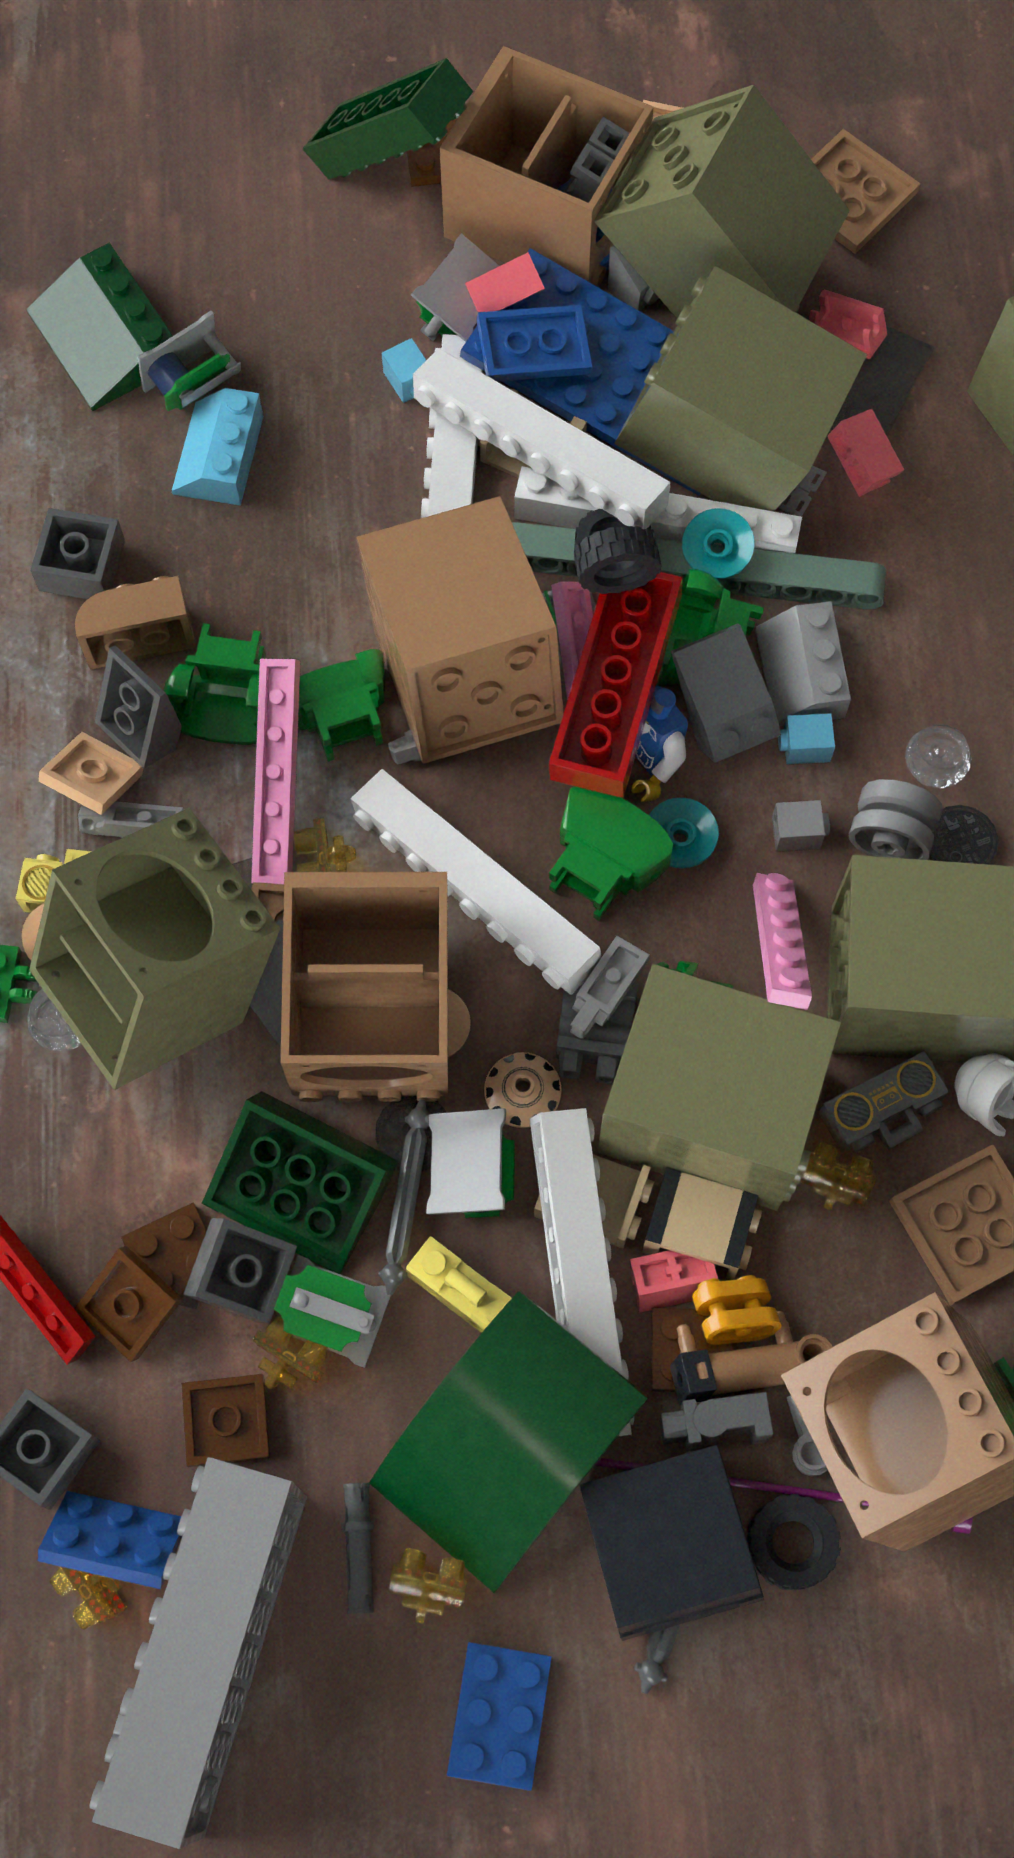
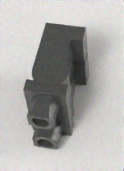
[564,117,630,203]
[556,979,639,1085]
[659,1392,773,1451]

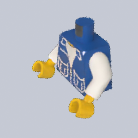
[631,685,688,802]

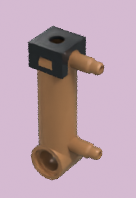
[670,1311,833,1405]

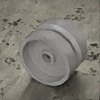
[849,779,942,860]

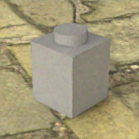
[772,800,830,851]

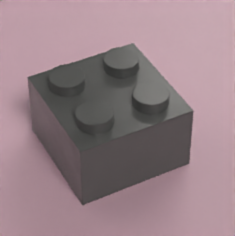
[30,508,125,599]
[183,1218,297,1324]
[0,1388,101,1510]

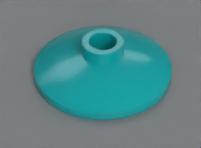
[682,508,755,579]
[649,798,719,868]

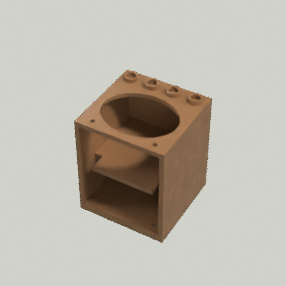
[440,46,654,287]
[357,496,563,764]
[281,872,448,1102]
[781,1292,1014,1552]

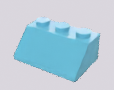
[172,388,264,506]

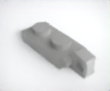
[78,802,185,838]
[570,936,650,1040]

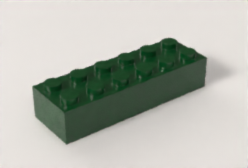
[302,58,474,180]

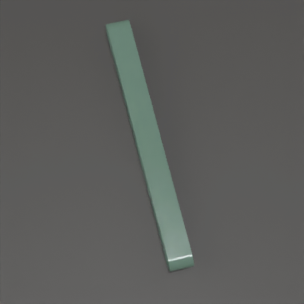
[512,522,886,609]

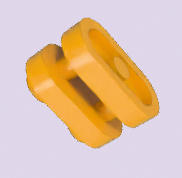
[692,1275,782,1345]

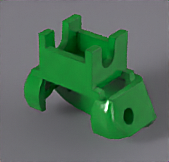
[656,569,764,687]
[163,623,266,745]
[298,649,386,762]
[549,786,673,921]

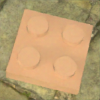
[39,732,143,815]

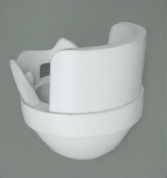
[955,1053,1014,1137]

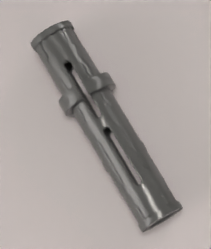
[341,1483,374,1614]

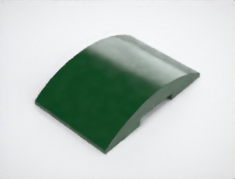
[369,1290,649,1593]

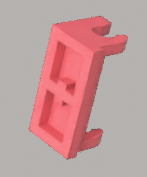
[465,252,545,312]
[809,289,888,359]
[827,409,904,497]
[630,1250,718,1313]

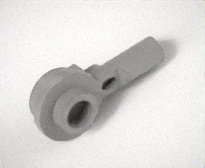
[787,1396,828,1477]

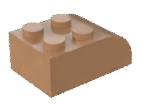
[75,576,196,670]

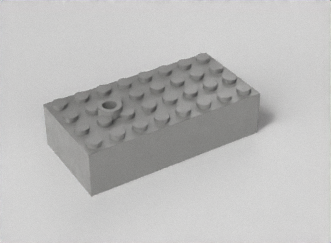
[90,1457,307,1849]

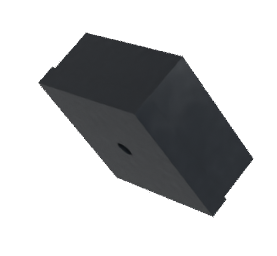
[579,1445,764,1641]

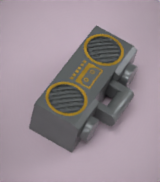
[818,1051,948,1153]

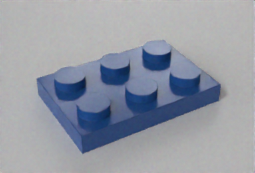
[477,305,592,382]
[38,1491,182,1589]
[447,1642,552,1791]

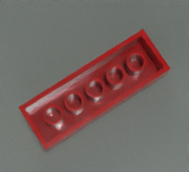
[549,572,683,798]

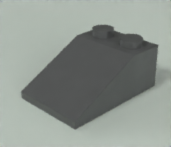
[671,623,781,763]
[94,645,182,769]

